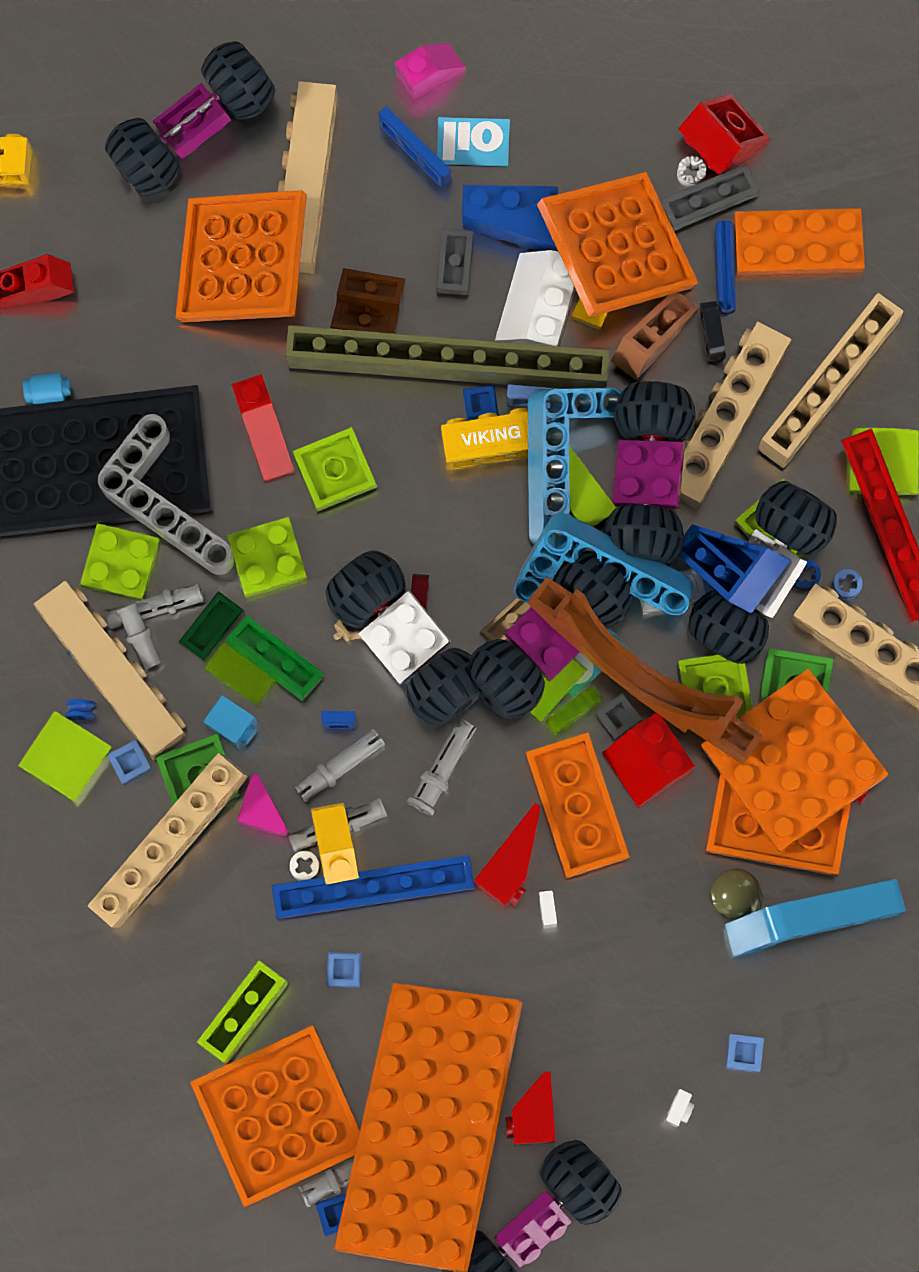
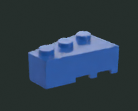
[462,185,558,252]
[679,524,791,613]

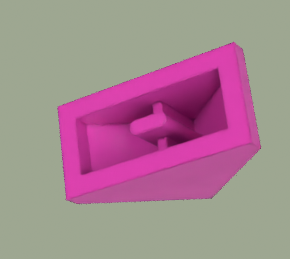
[237,773,289,838]

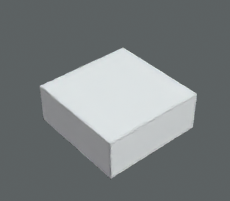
[539,890,557,929]

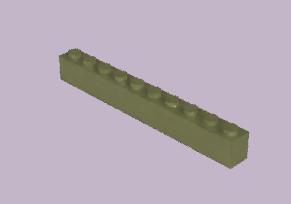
[285,325,610,389]

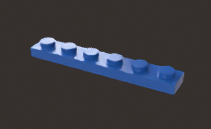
[272,855,474,920]

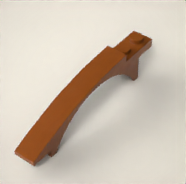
[528,577,763,765]

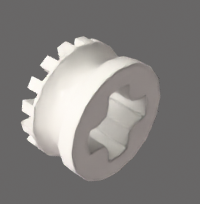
[677,156,706,188]
[289,851,320,881]

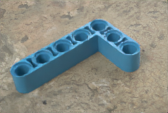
[528,388,622,545]
[514,513,693,615]
[725,879,906,957]

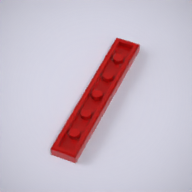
[841,428,919,622]

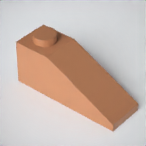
[611,292,699,380]

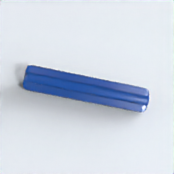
[715,221,736,313]

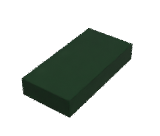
[178,591,245,663]

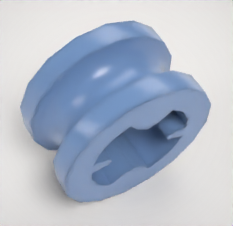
[832,569,863,601]

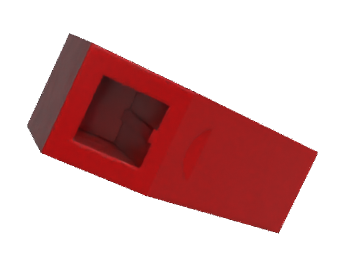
[0,254,74,309]

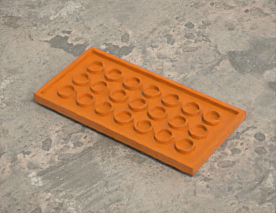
[334,983,523,1272]

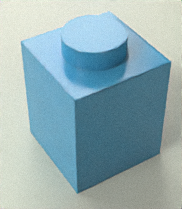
[203,695,257,749]

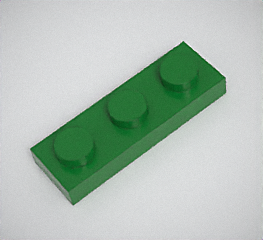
[226,615,324,701]

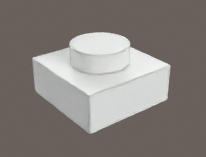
[664,1089,694,1127]

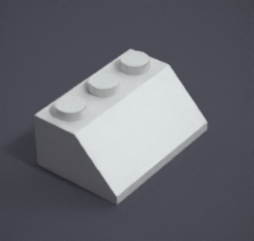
[495,250,576,346]

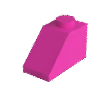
[395,43,466,102]

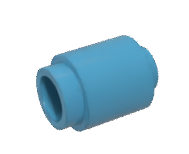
[23,371,71,404]

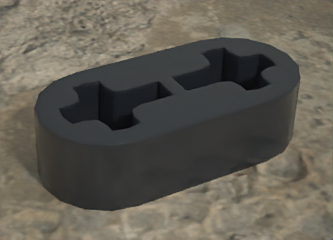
[700,301,726,362]

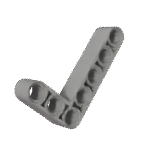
[98,414,234,575]

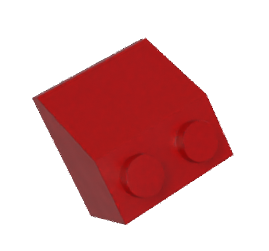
[678,93,771,175]
[602,713,695,808]
[505,1072,555,1146]

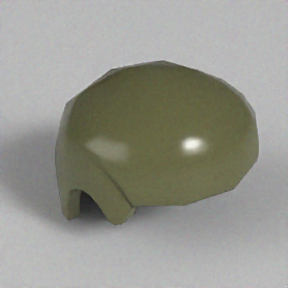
[710,868,764,921]

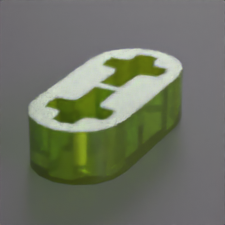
[545,685,604,736]

